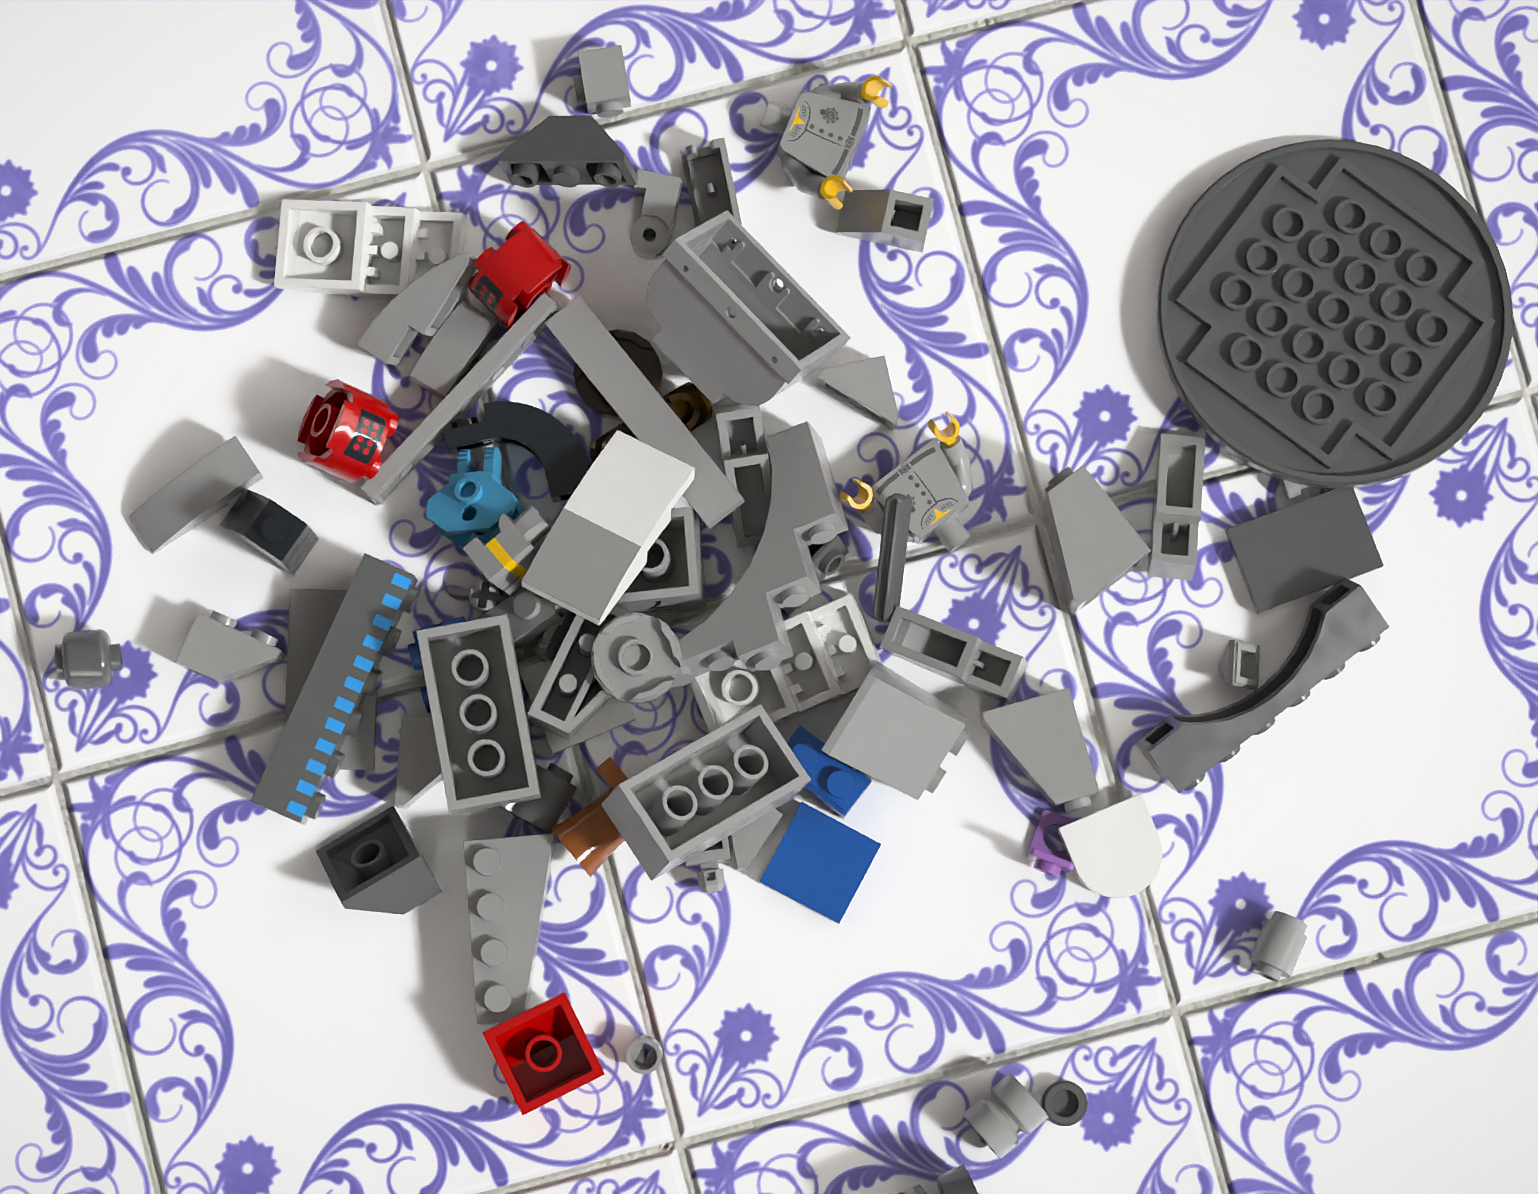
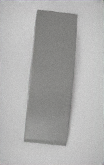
[357,253,477,366]
[714,404,772,548]
[1147,433,1205,581]
[129,436,264,554]
[880,606,1028,704]

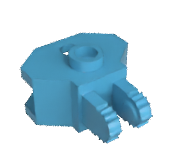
[426,446,526,549]

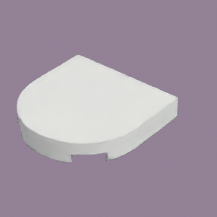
[1057,793,1162,898]

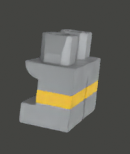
[462,506,554,597]

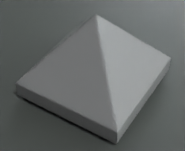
[1218,640,1260,690]

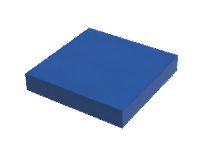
[759,802,881,924]

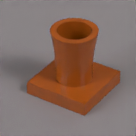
[550,757,628,877]

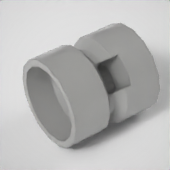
[962,1073,1048,1159]

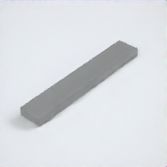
[361,292,558,505]
[544,295,745,529]

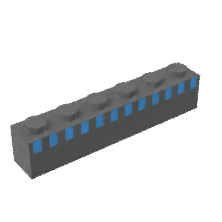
[251,553,421,826]

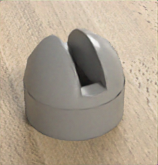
[625,1035,663,1074]

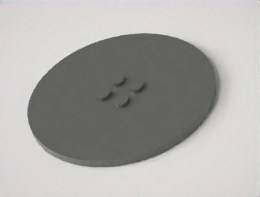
[1156,139,1513,489]

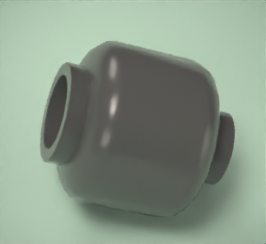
[55,629,123,690]

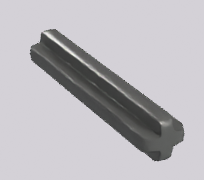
[872,493,912,622]

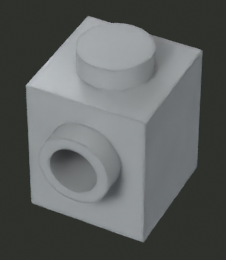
[573,45,632,118]

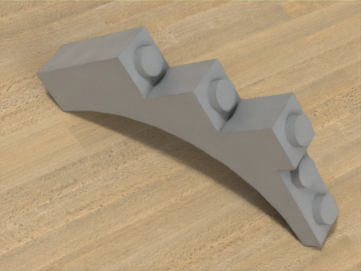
[672,421,849,687]

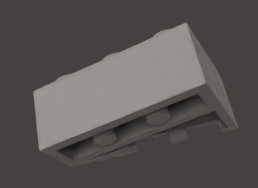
[527,606,630,741]

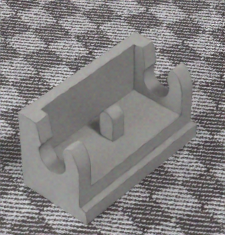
[681,137,742,227]

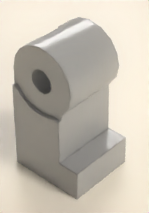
[630,169,682,260]

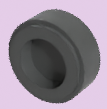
[1041,1081,1088,1126]

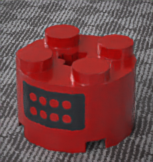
[467,221,571,328]
[297,379,399,482]

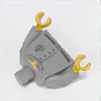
[760,75,892,210]
[840,411,973,553]

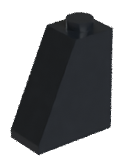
[220,489,319,575]

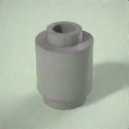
[1249,911,1308,982]

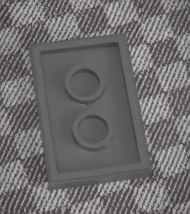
[1225,488,1384,614]

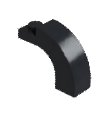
[443,401,590,503]

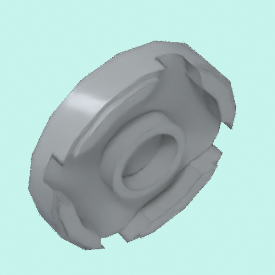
[591,612,682,705]

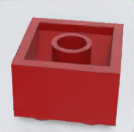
[482,991,605,1116]

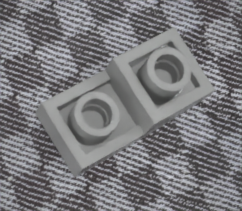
[410,301,499,399]

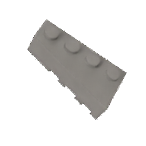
[463,834,556,1025]

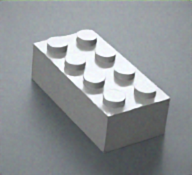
[416,614,542,815]
[601,704,811,881]

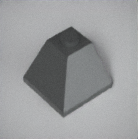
[316,805,443,915]

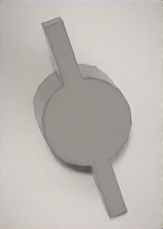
[449,579,508,614]

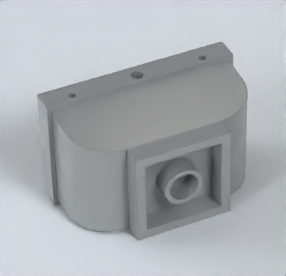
[647,210,851,406]

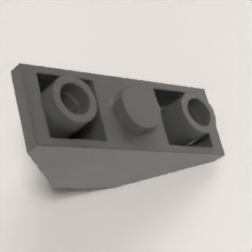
[498,115,638,188]

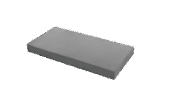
[285,589,378,771]

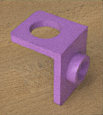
[1026,810,1076,877]

